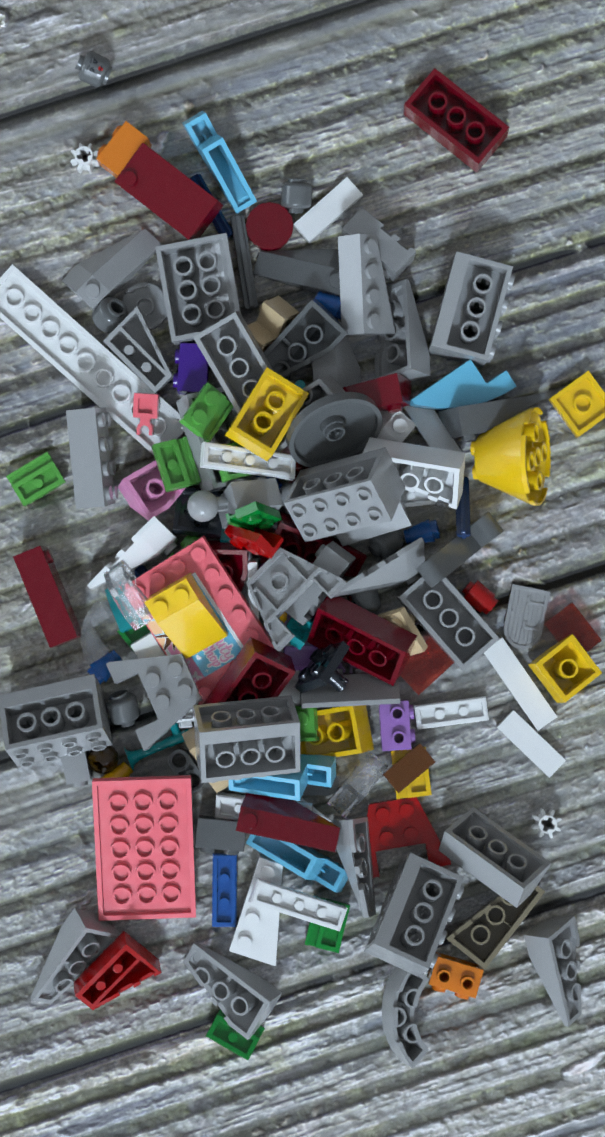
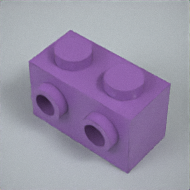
[378,699,416,751]

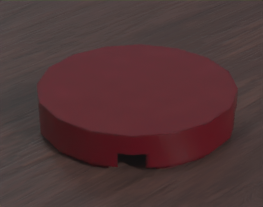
[246,202,294,251]

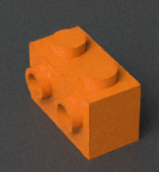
[96,121,152,178]
[427,952,484,1000]

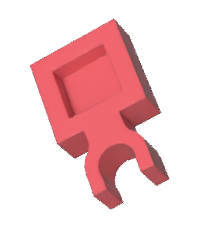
[133,393,159,436]

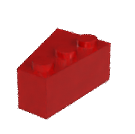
[74,931,162,1010]

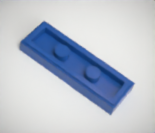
[212,853,237,927]

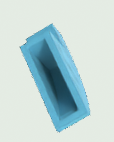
[182,111,257,214]
[409,359,517,410]
[229,754,336,801]
[246,834,348,893]

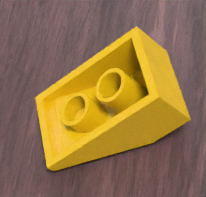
[225,367,309,461]
[144,573,228,659]
[300,705,374,757]

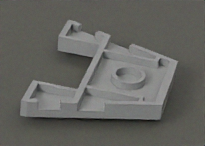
[246,548,347,652]
[106,654,202,751]

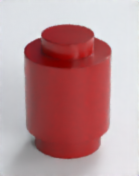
[462,580,498,615]

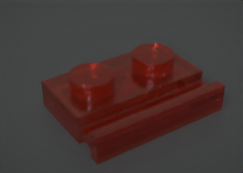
[544,602,602,652]
[400,637,454,695]

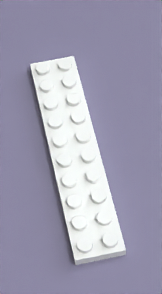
[0,264,185,455]

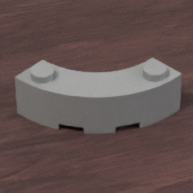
[382,966,429,1068]

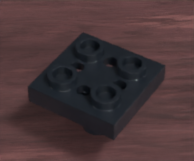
[172,487,223,539]
[294,641,350,693]

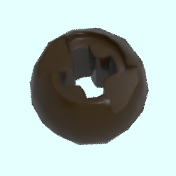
[88,746,119,774]

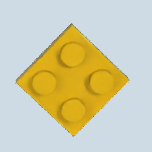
[549,370,605,438]

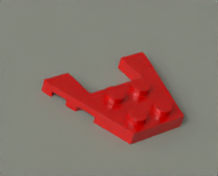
[366,797,451,878]

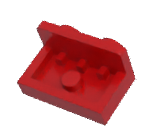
[224,524,284,559]

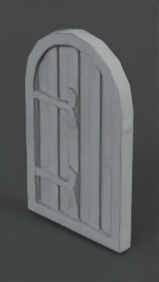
[504,584,550,649]

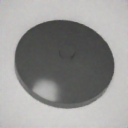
[286,392,382,468]

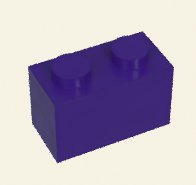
[173,343,209,395]

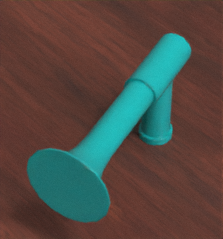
[124,723,189,771]

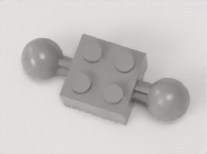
[187,477,294,529]

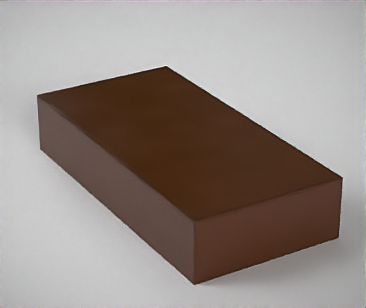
[382,743,435,793]

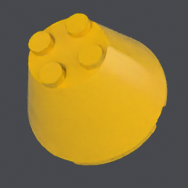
[470,407,551,506]

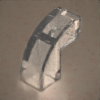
[103,559,154,631]
[81,598,113,665]
[327,751,388,818]

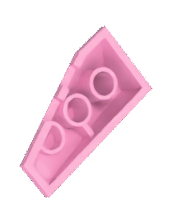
[118,460,186,521]

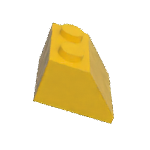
[528,634,602,703]

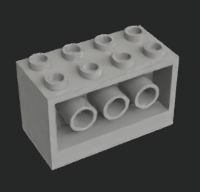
[428,251,515,368]
[284,447,406,542]
[0,674,113,767]
[193,695,300,783]
[364,852,464,977]

